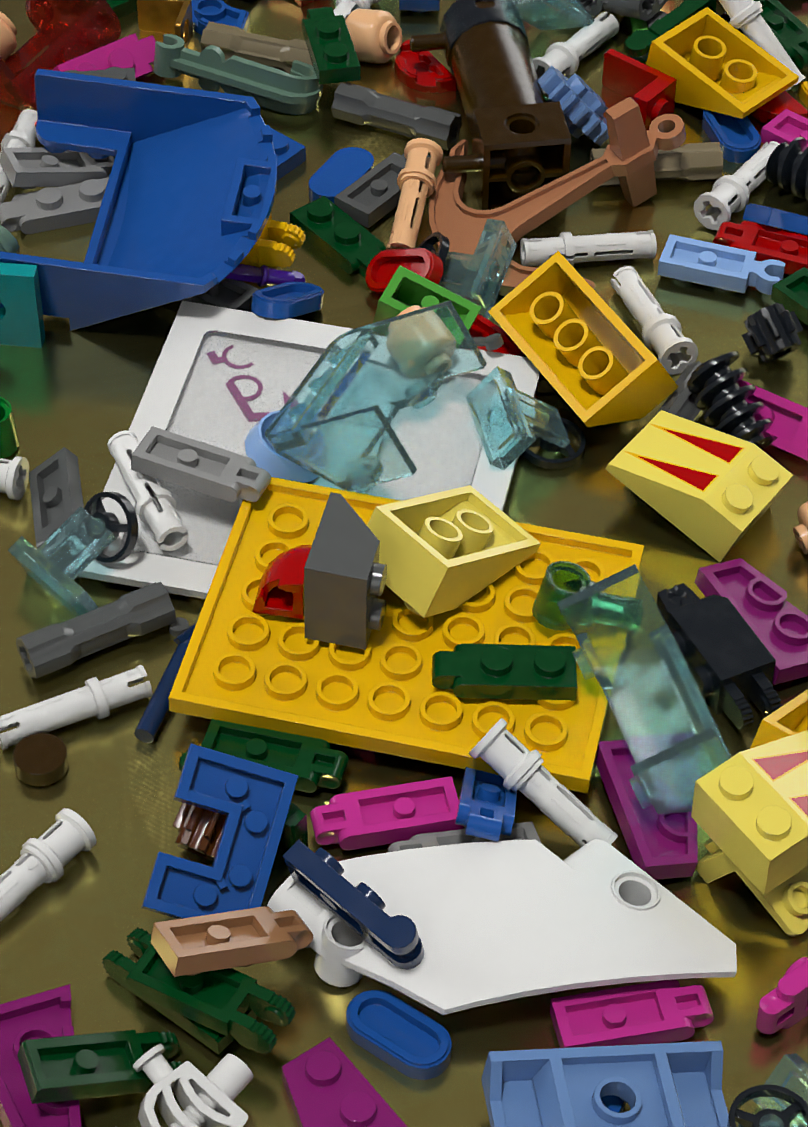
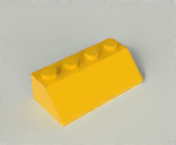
[488,251,679,427]

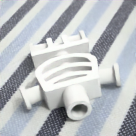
[115,1044,253,1127]

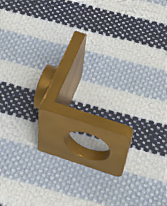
[137,0,193,48]

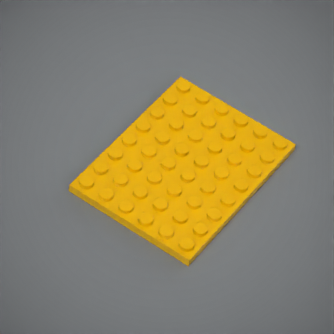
[168,477,644,793]

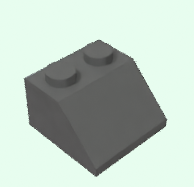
[304,492,387,650]

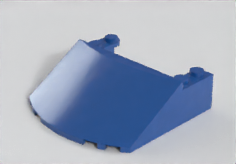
[0,69,277,331]

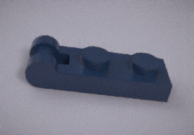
[283,840,424,970]

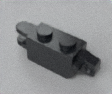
[656,583,782,730]

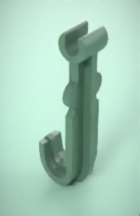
[153,34,323,115]

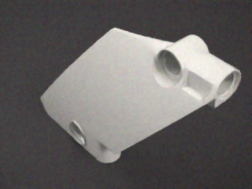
[267,839,737,1015]

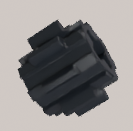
[742,303,804,363]

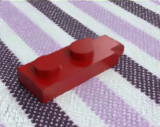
[712,221,808,275]

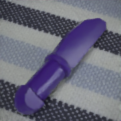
[225,264,306,287]

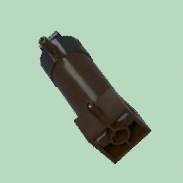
[410,0,571,210]

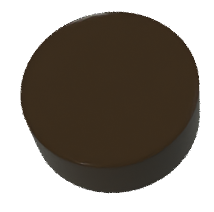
[13,733,68,786]

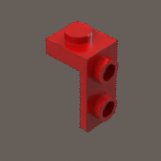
[602,49,677,130]

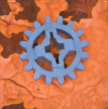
[537,66,609,146]

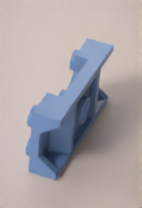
[481,1041,729,1127]

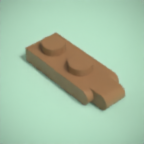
[150,906,313,977]

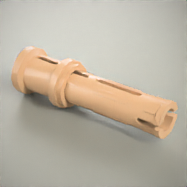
[386,138,443,250]

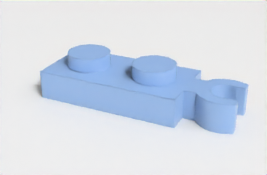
[657,234,786,295]

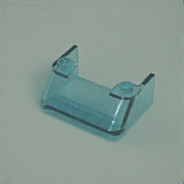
[265,300,487,493]
[557,564,732,814]

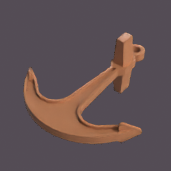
[428,97,686,296]

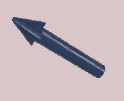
[134,622,197,743]

